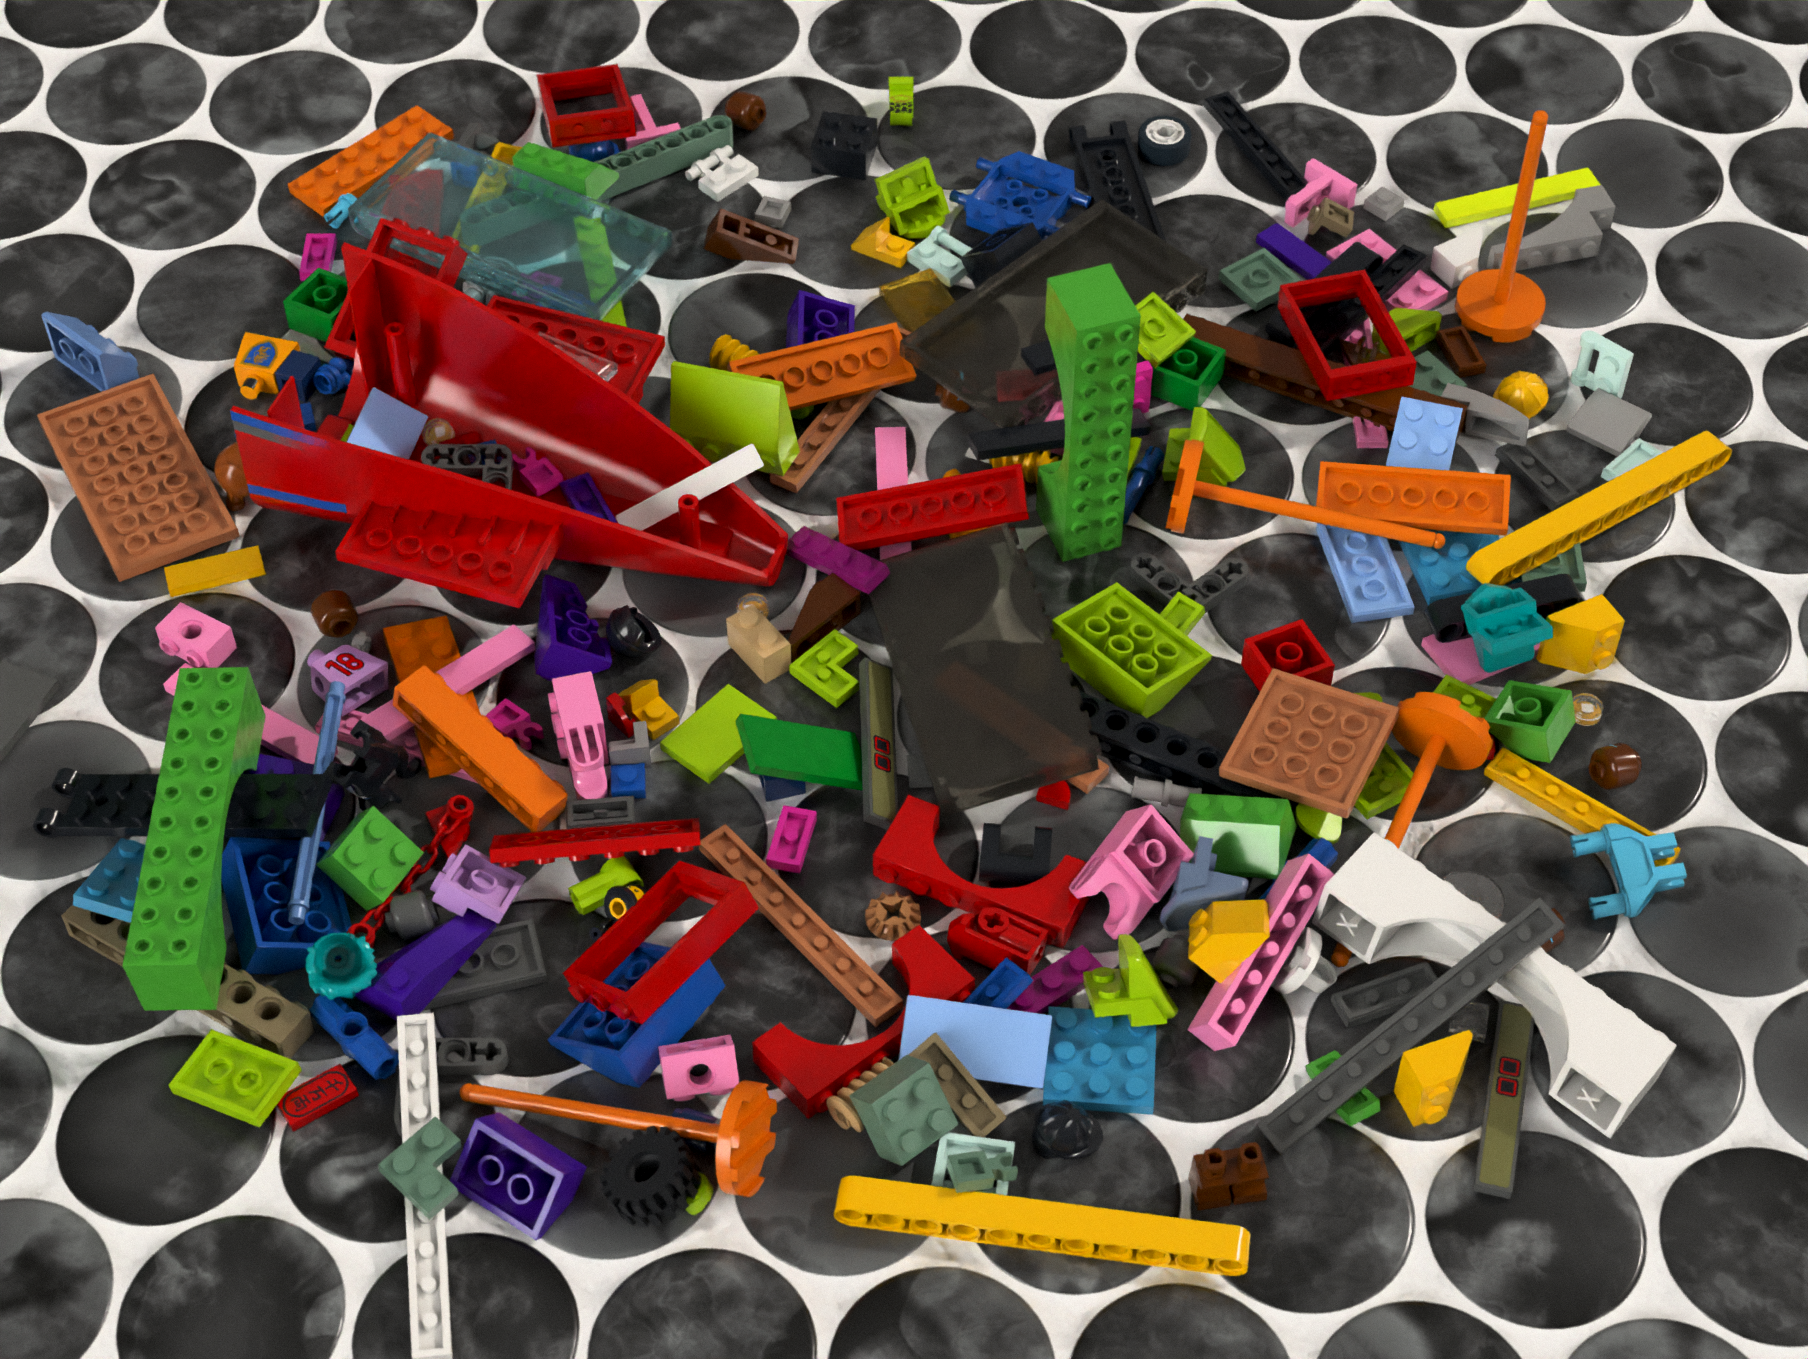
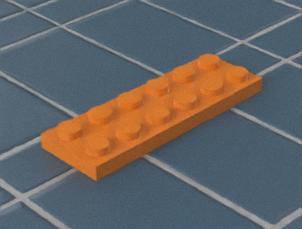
[288,105,454,217]
[726,322,916,411]
[1316,461,1511,536]
[383,615,481,779]

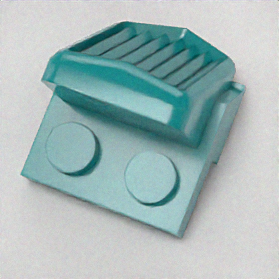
[1461,583,1553,673]

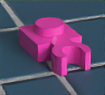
[512,447,563,497]
[486,698,544,750]

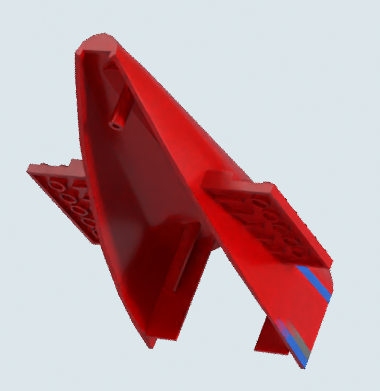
[230,242,788,608]

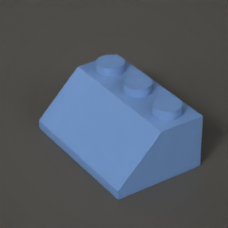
[41,312,139,392]

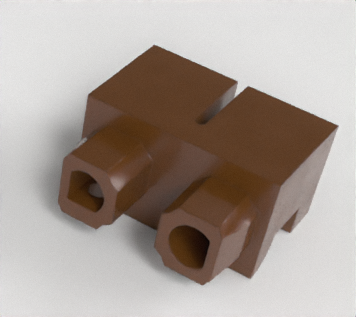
[1188,1142,1269,1211]

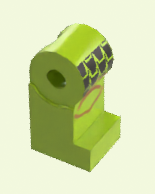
[889,77,913,126]

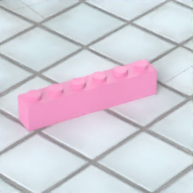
[1187,853,1335,1051]

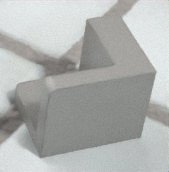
[609,721,652,768]

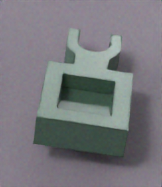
[946,1150,1018,1193]

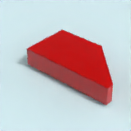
[425,805,471,860]

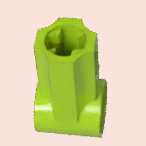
[568,856,644,915]

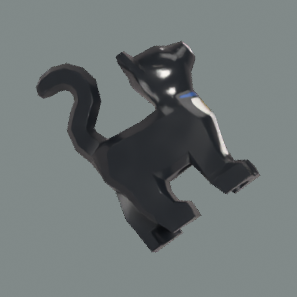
[323,719,422,811]

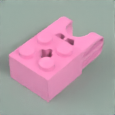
[548,671,609,800]
[1069,804,1194,940]

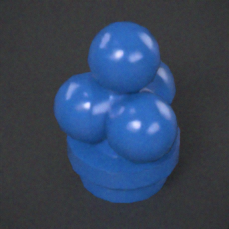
[313,357,354,394]

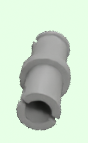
[1131,776,1202,807]

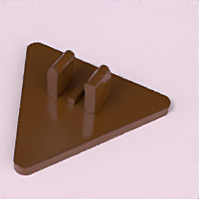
[1338,336,1391,366]

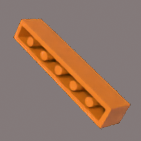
[392,665,568,832]

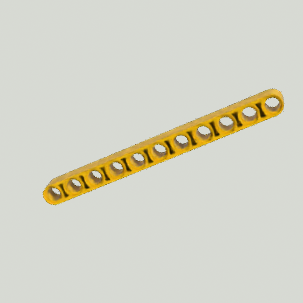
[1466,430,1732,586]
[834,1176,1250,1276]

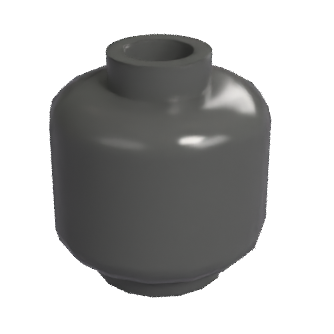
[385,890,440,941]
[1151,935,1200,990]

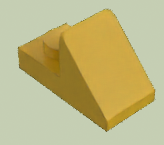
[851,217,915,268]
[618,679,680,740]

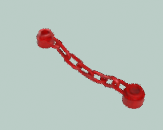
[347,795,474,949]

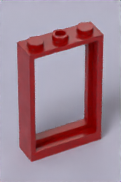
[536,64,637,148]
[324,218,468,361]
[1278,270,1417,401]
[563,860,759,1024]

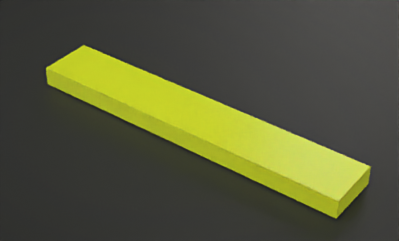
[1433,167,1601,228]

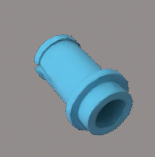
[324,193,359,228]

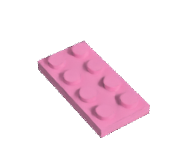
[1326,229,1448,312]

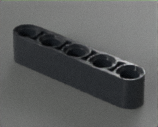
[1265,242,1383,348]
[1424,574,1584,643]

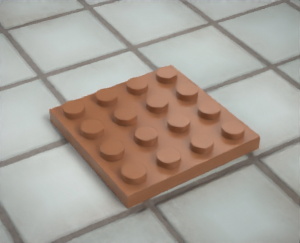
[1219,668,1399,819]

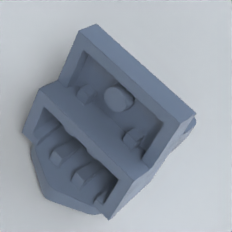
[1160,836,1248,932]

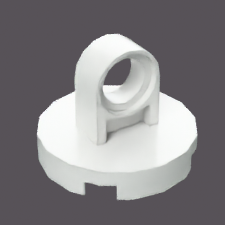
[1271,927,1337,994]

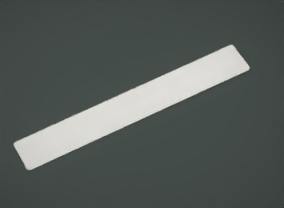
[616,444,764,531]

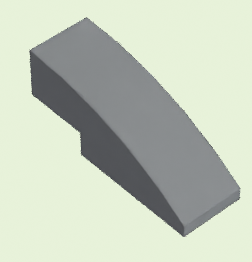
[1441,383,1529,446]

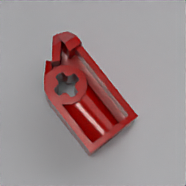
[947,907,1049,975]

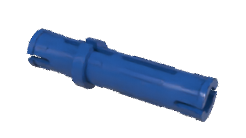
[1123,446,1165,524]

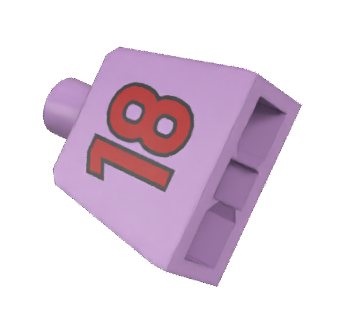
[307,645,389,717]

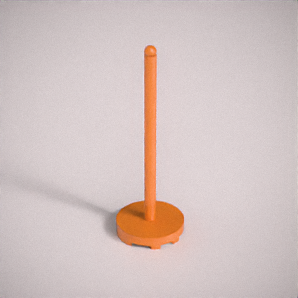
[1454,110,1548,342]
[1165,439,1446,549]
[1331,692,1493,967]
[459,1080,777,1197]

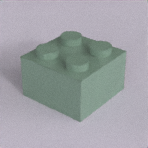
[849,1055,959,1166]

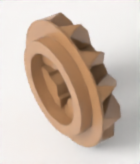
[865,890,921,941]

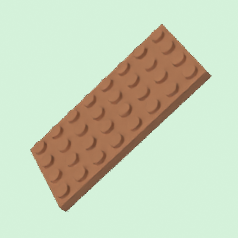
[37,374,240,582]

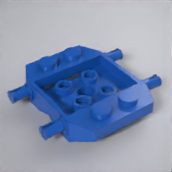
[949,151,1092,243]

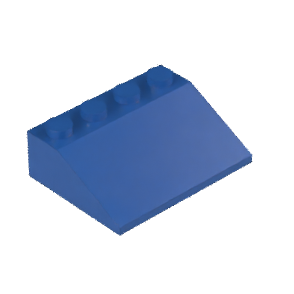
[221,837,352,974]
[548,942,726,1088]

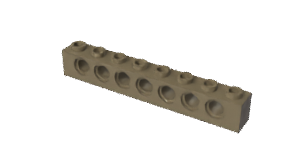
[62,905,314,1059]

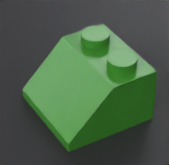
[1484,680,1576,763]

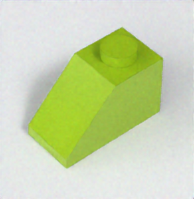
[1372,308,1442,356]

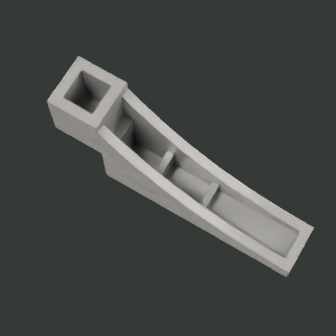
[1486,185,1616,271]

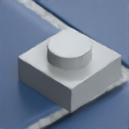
[1364,186,1405,221]
[755,196,791,228]

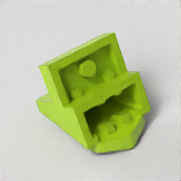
[874,157,950,239]
[1162,407,1246,487]
[1083,934,1178,1027]

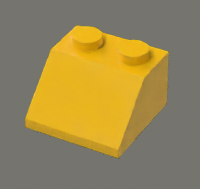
[1536,594,1625,674]
[1188,899,1270,984]
[1393,1030,1473,1127]

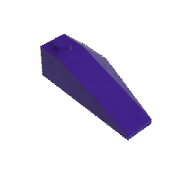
[534,574,612,681]
[354,908,496,1021]

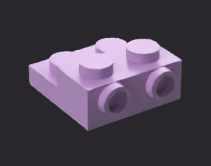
[430,844,527,924]

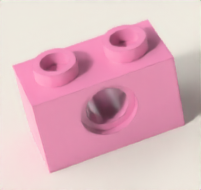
[155,602,237,668]
[658,1035,739,1102]

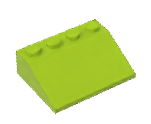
[670,361,800,476]
[1045,582,1212,718]

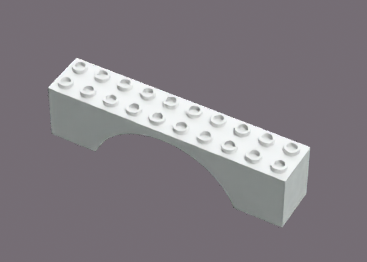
[1312,832,1677,1138]

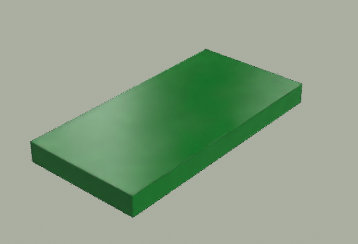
[735,714,863,791]

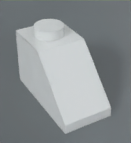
[1430,227,1483,289]

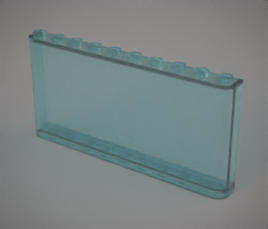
[348,132,672,321]

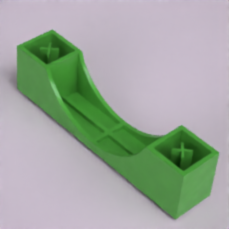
[1036,263,1141,562]
[122,667,266,1011]

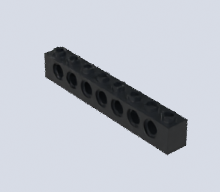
[1045,684,1299,821]

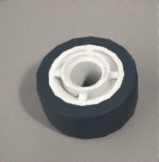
[1138,115,1192,166]

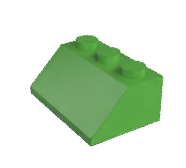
[512,142,619,208]
[1180,793,1296,879]

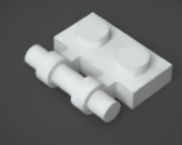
[685,145,759,202]

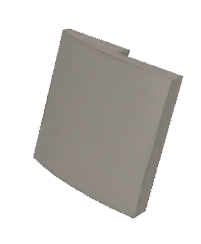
[1567,388,1652,457]

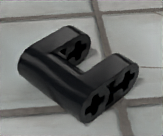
[979,823,1053,885]

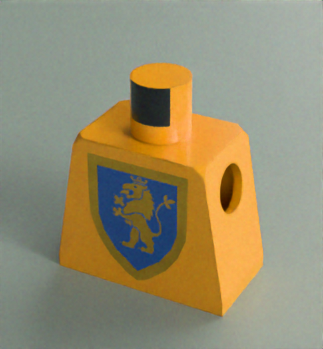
[234,332,300,399]

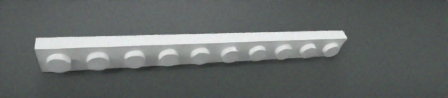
[397,1013,453,1359]

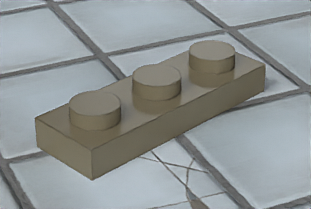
[909,1032,1007,1137]

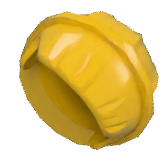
[1493,370,1549,419]

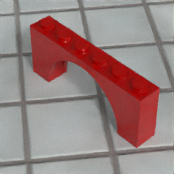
[873,795,1091,949]
[752,925,975,1119]

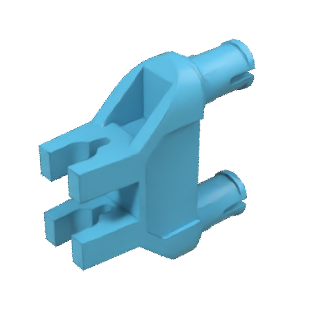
[1570,823,1687,920]

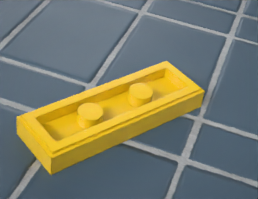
[164,545,266,597]

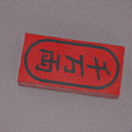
[276,1064,359,1132]

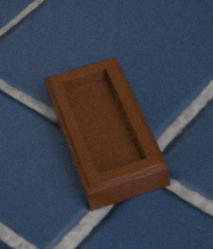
[1435,326,1487,378]

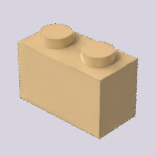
[726,604,791,684]

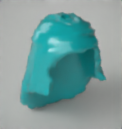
[305,933,377,1000]

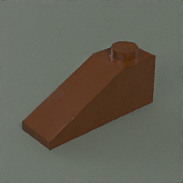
[703,208,799,264]
[788,572,861,663]

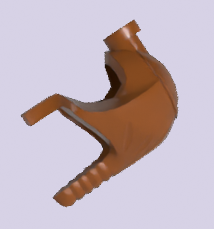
[214,442,250,511]

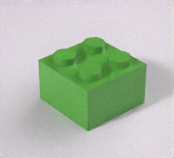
[316,806,424,911]

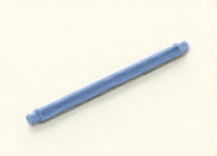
[287,681,346,925]

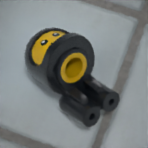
[590,884,647,941]

